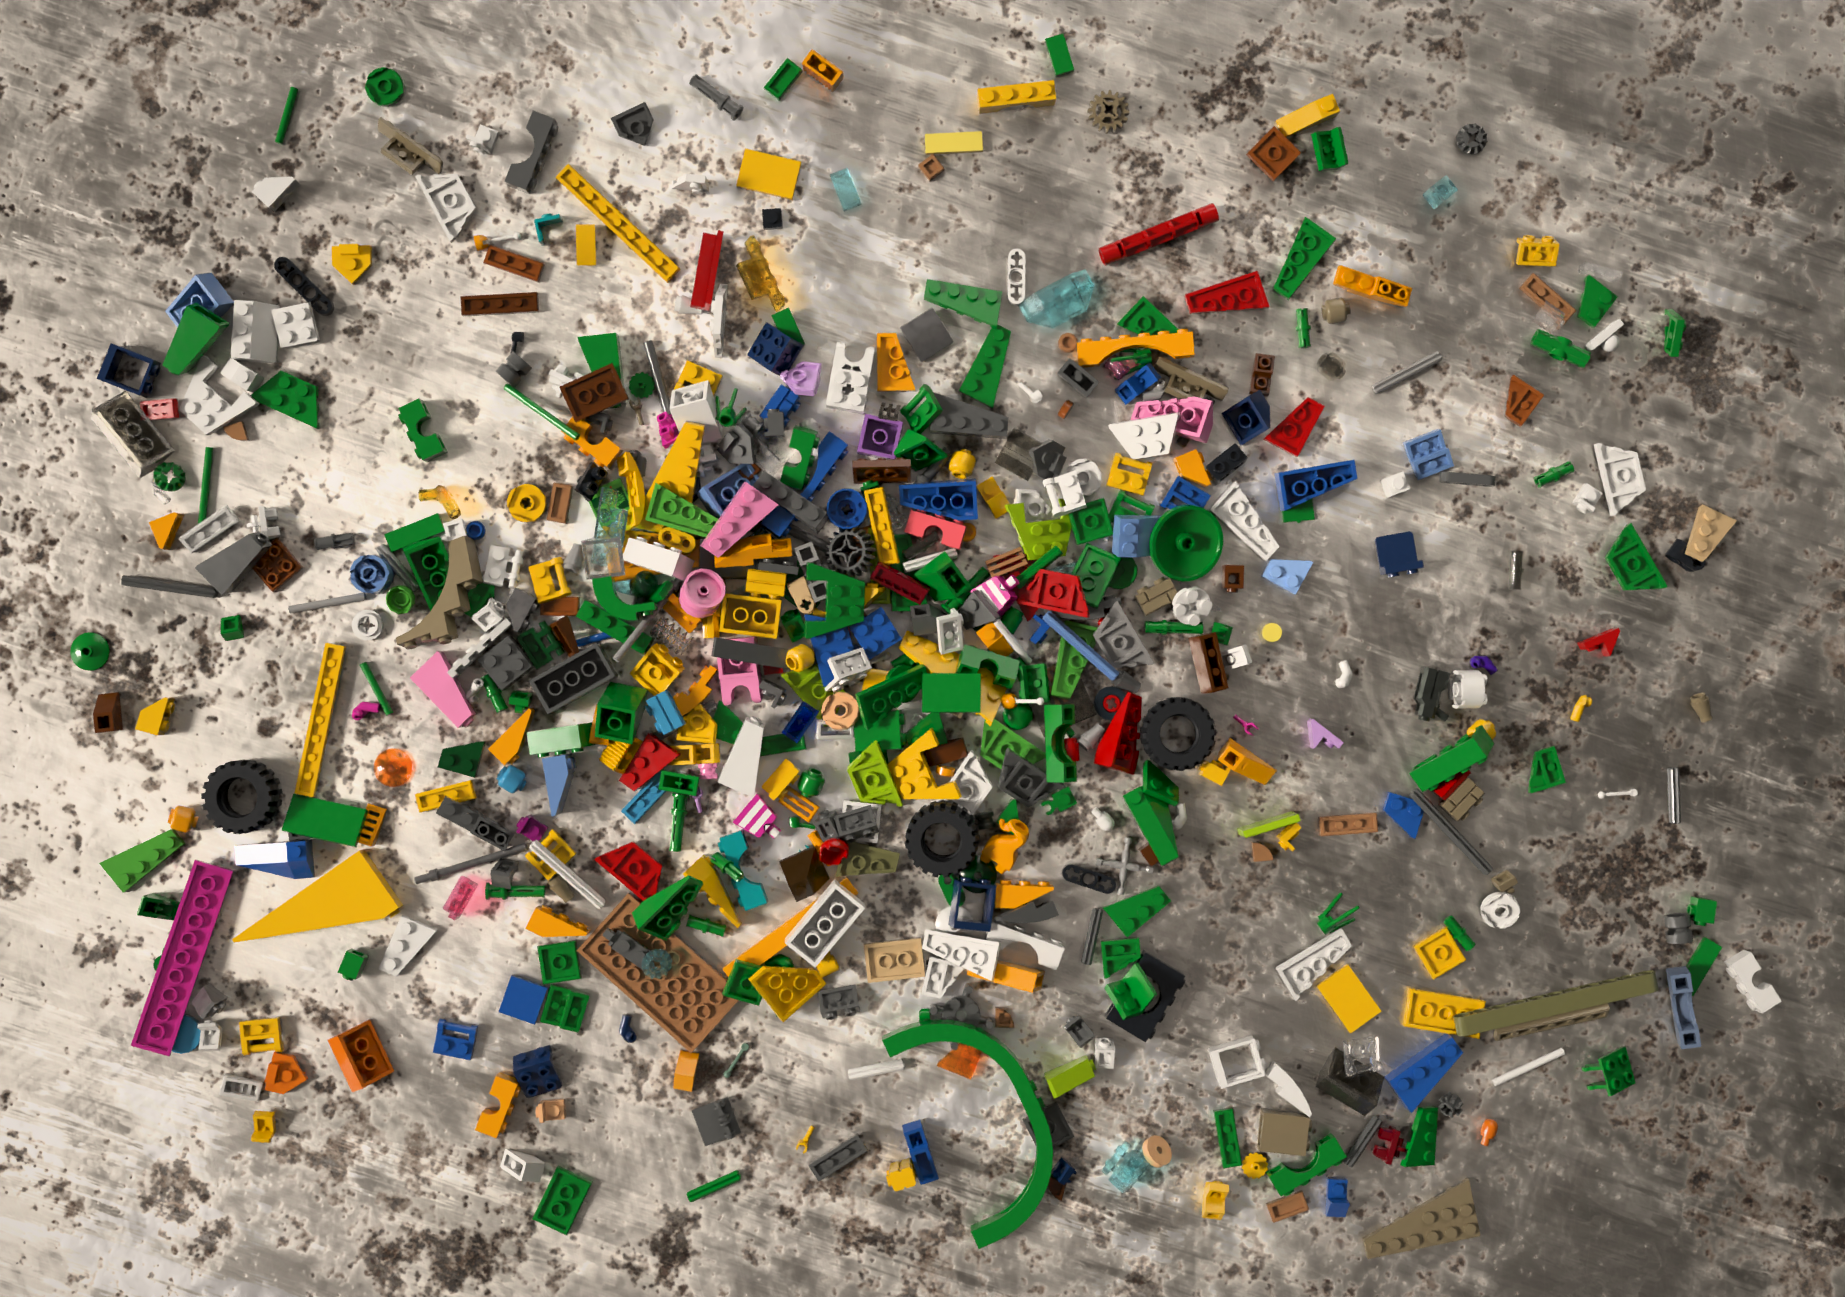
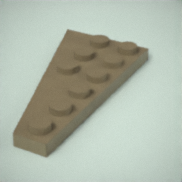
[1363,1178,1481,1259]

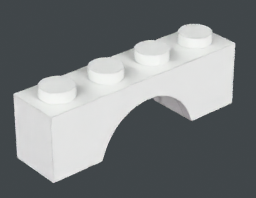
[984,920,1065,970]

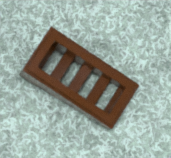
[550,615,579,657]

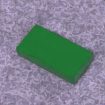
[1045,34,1074,77]
[764,58,803,101]
[643,580,673,603]

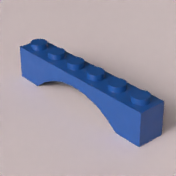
[761,431,849,539]

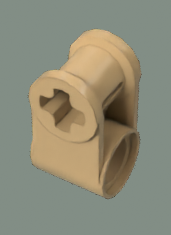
[787,576,816,614]

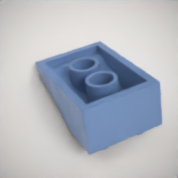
[165,273,234,328]
[696,464,759,519]
[1112,515,1161,557]
[542,753,577,816]

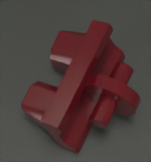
[1373,1125,1407,1165]

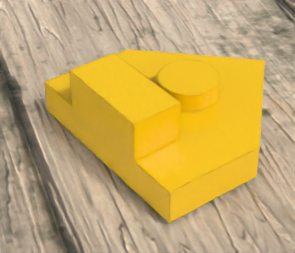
[332,244,372,285]
[676,703,718,744]

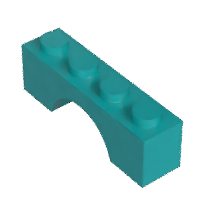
[718,829,768,911]

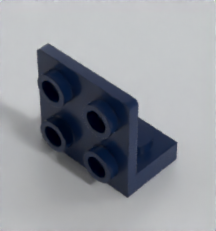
[747,322,804,376]

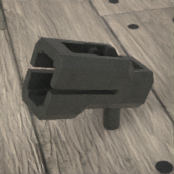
[1413,667,1451,722]

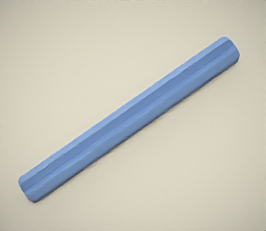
[1042,611,1119,681]

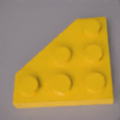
[748,966,826,1022]

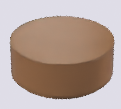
[1058,333,1078,353]

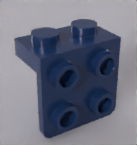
[1375,531,1424,578]
[513,1045,562,1098]

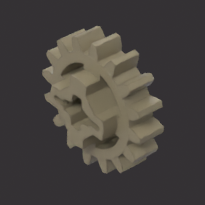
[1087,90,1130,134]

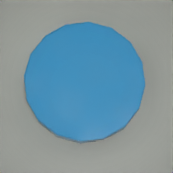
[172,1014,201,1054]

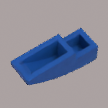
[902,1120,939,1185]

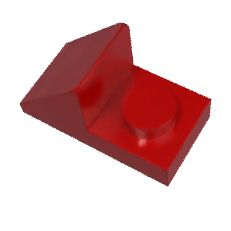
[1577,628,1620,657]

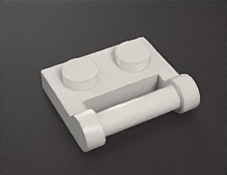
[1043,471,1087,517]

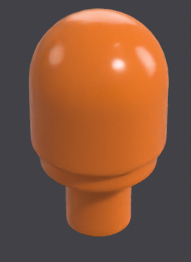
[1480,1119,1498,1146]

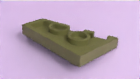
[835,842,900,877]

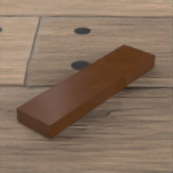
[460,292,539,317]

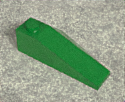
[1123,786,1179,867]
[632,875,703,941]

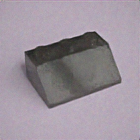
[1315,1047,1384,1116]

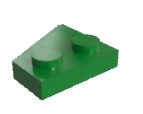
[1578,275,1618,328]
[906,713,948,746]
[1528,746,1566,793]

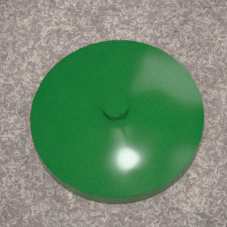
[1149,505,1223,581]

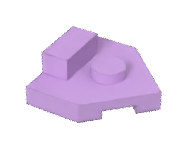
[780,361,822,396]

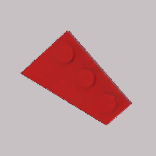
[1263,397,1325,457]

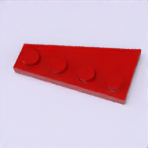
[1184,271,1269,314]

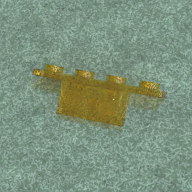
[736,235,785,312]

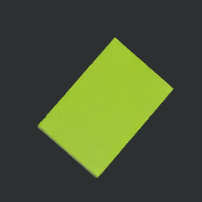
[1237,811,1301,838]

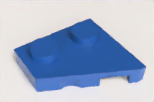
[1383,792,1424,839]

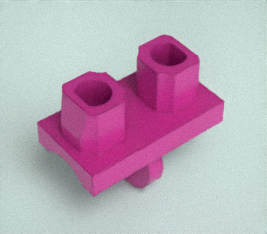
[657,412,679,449]

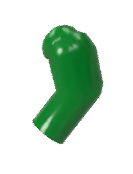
[890,654,920,668]

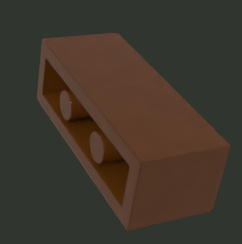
[1188,632,1229,693]

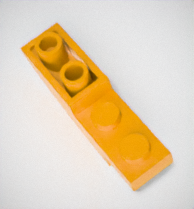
[1333,265,1412,307]
[714,534,792,568]
[673,665,718,717]

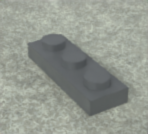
[808,1133,868,1182]

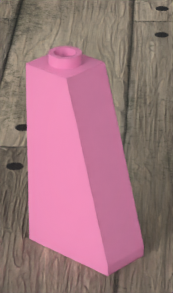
[410,651,476,728]

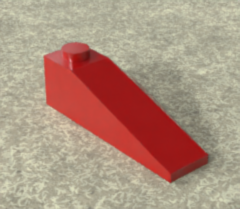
[1094,692,1142,775]

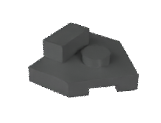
[611,102,654,146]
[717,422,756,464]
[1029,439,1067,480]

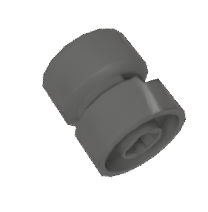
[496,351,532,388]
[1664,913,1693,944]

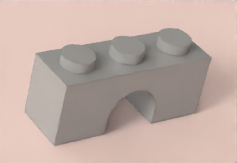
[794,542,826,603]

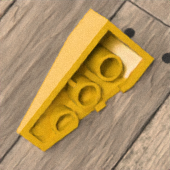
[683,855,742,928]

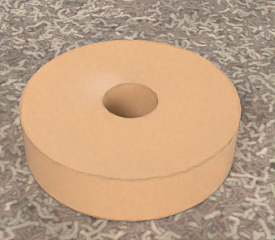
[1142,1135,1172,1168]

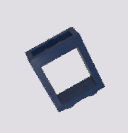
[97,343,161,398]
[948,877,996,932]

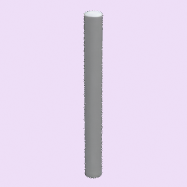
[288,592,366,614]

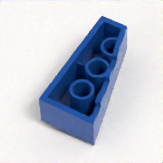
[1274,460,1358,511]

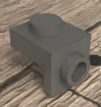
[1064,1015,1096,1048]

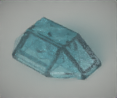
[1018,269,1094,329]

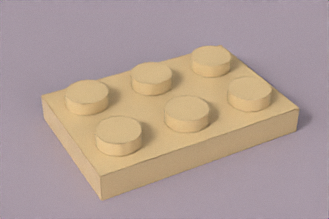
[864,937,925,983]

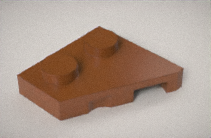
[1505,375,1544,427]

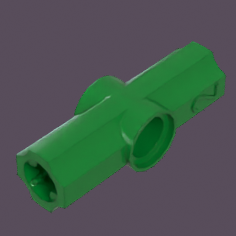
[1530,329,1591,368]

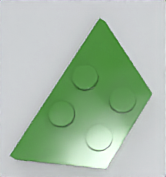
[980,719,1046,769]

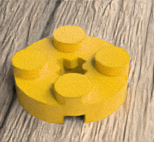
[507,484,547,523]

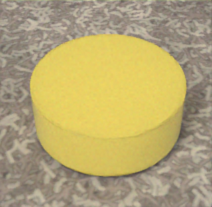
[1262,623,1282,642]

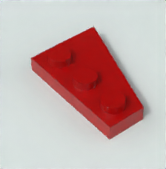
[619,733,681,791]

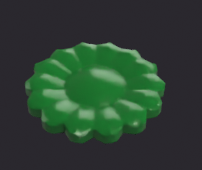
[629,372,655,399]

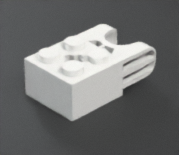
[826,341,875,415]

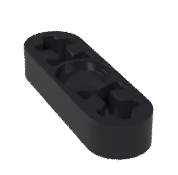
[1062,864,1116,894]

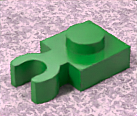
[1041,786,1077,815]

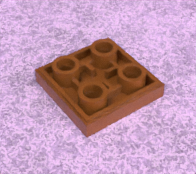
[252,538,304,592]

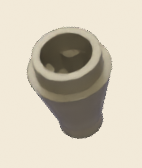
[1690,692,1713,722]
[548,874,574,903]

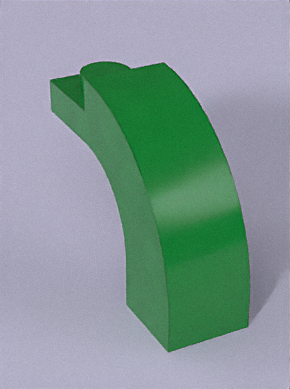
[592,576,658,621]

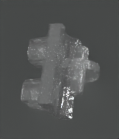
[886,494,908,532]

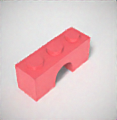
[904,509,967,550]

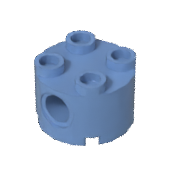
[350,555,395,594]

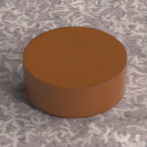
[1058,400,1074,419]

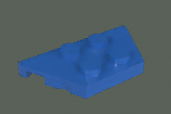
[804,614,854,687]

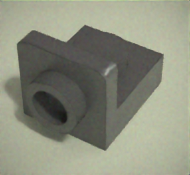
[587,413,613,435]
[814,810,839,842]

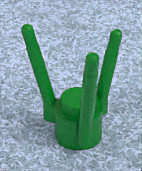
[1111,348,1152,380]
[715,388,747,427]
[1317,893,1360,935]

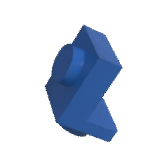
[1029,614,1050,644]

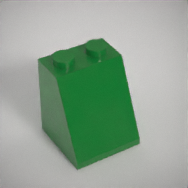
[595,682,648,744]

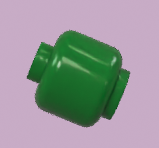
[797,768,825,798]

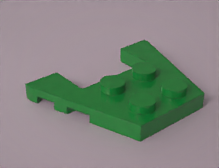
[804,562,865,639]

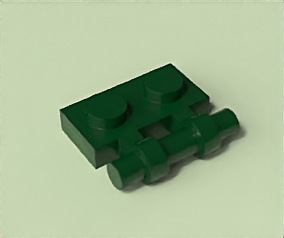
[516,620,565,670]

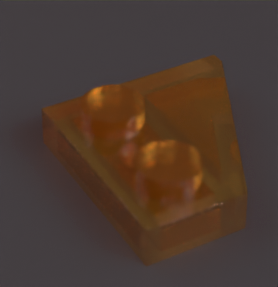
[937,1043,982,1079]

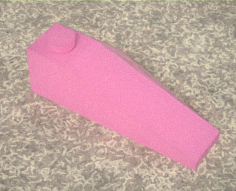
[1131,397,1213,443]

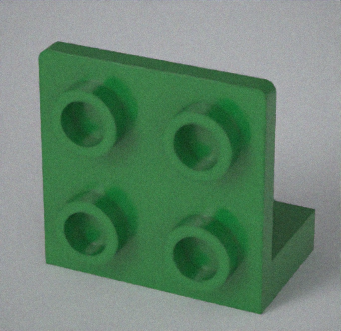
[1104,963,1157,1020]

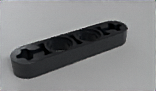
[274,257,334,316]

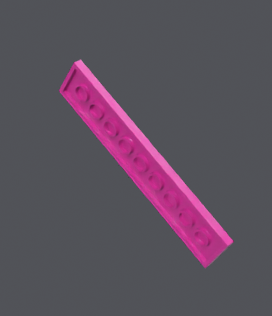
[131,859,234,1056]

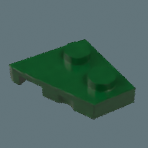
[438,741,486,778]

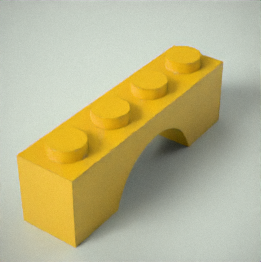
[977,80,1056,114]

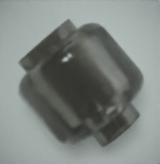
[1317,352,1346,381]

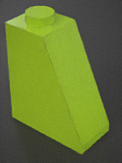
[1044,1055,1097,1099]

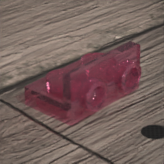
[443,876,479,921]

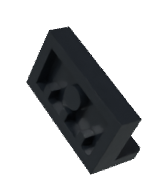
[1206,443,1248,485]

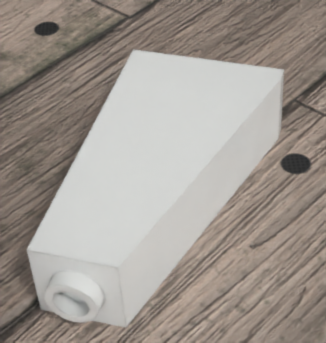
[718,716,764,797]

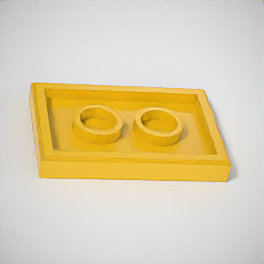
[736,148,801,200]
[1316,964,1381,1034]

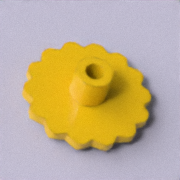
[1241,1152,1268,1179]

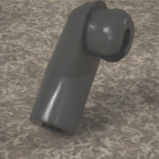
[628,450,647,477]

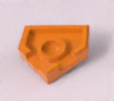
[265,1051,308,1094]

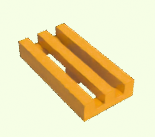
[777,785,820,823]

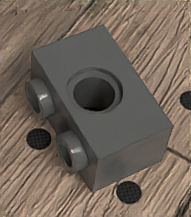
[1057,358,1099,398]

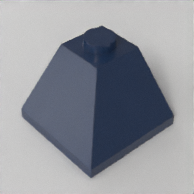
[1221,390,1271,446]

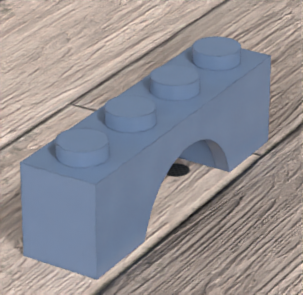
[1666,966,1701,1049]

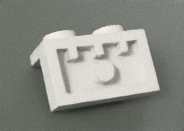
[936,608,965,654]

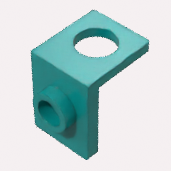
[534,213,563,246]

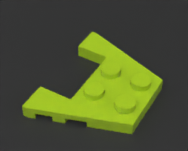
[1005,498,1072,560]

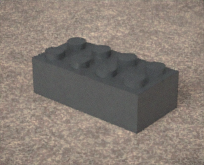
[529,643,618,714]

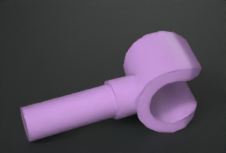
[691,785,703,813]

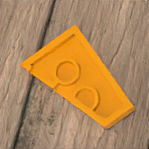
[877,333,916,392]

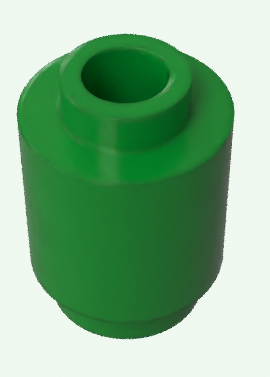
[1001,606,1024,635]

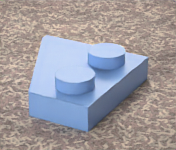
[1261,559,1313,595]

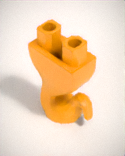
[980,819,1029,874]

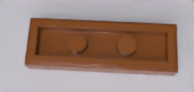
[483,245,545,283]

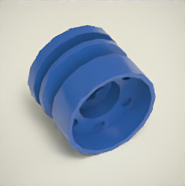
[827,489,867,529]

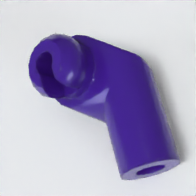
[1470,655,1498,675]

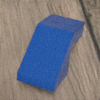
[1115,363,1161,405]

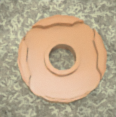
[821,692,860,731]

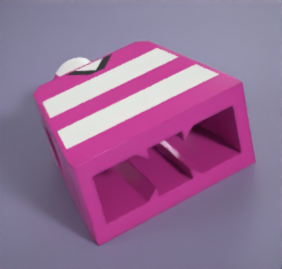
[971,575,1019,619]
[733,793,781,839]

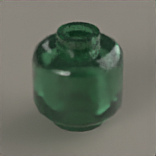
[629,571,658,599]

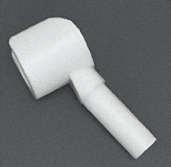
[1019,382,1043,403]

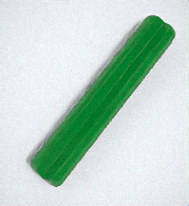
[1016,546,1063,589]
[687,1170,741,1202]

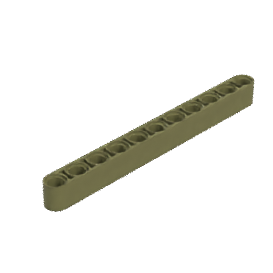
[1453,970,1659,1036]

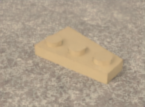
[1685,504,1737,562]

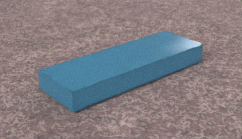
[621,770,666,824]

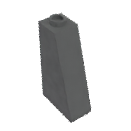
[195,531,272,595]

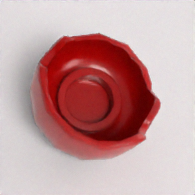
[819,838,849,865]

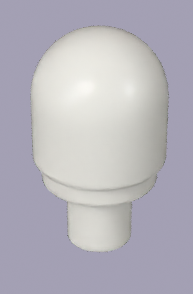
[1091,807,1115,831]

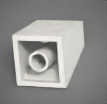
[670,380,723,443]

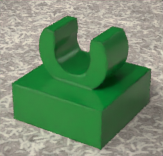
[1211,622,1233,646]
[509,690,533,714]

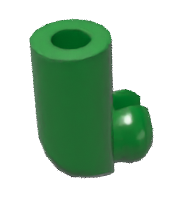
[765,954,794,967]

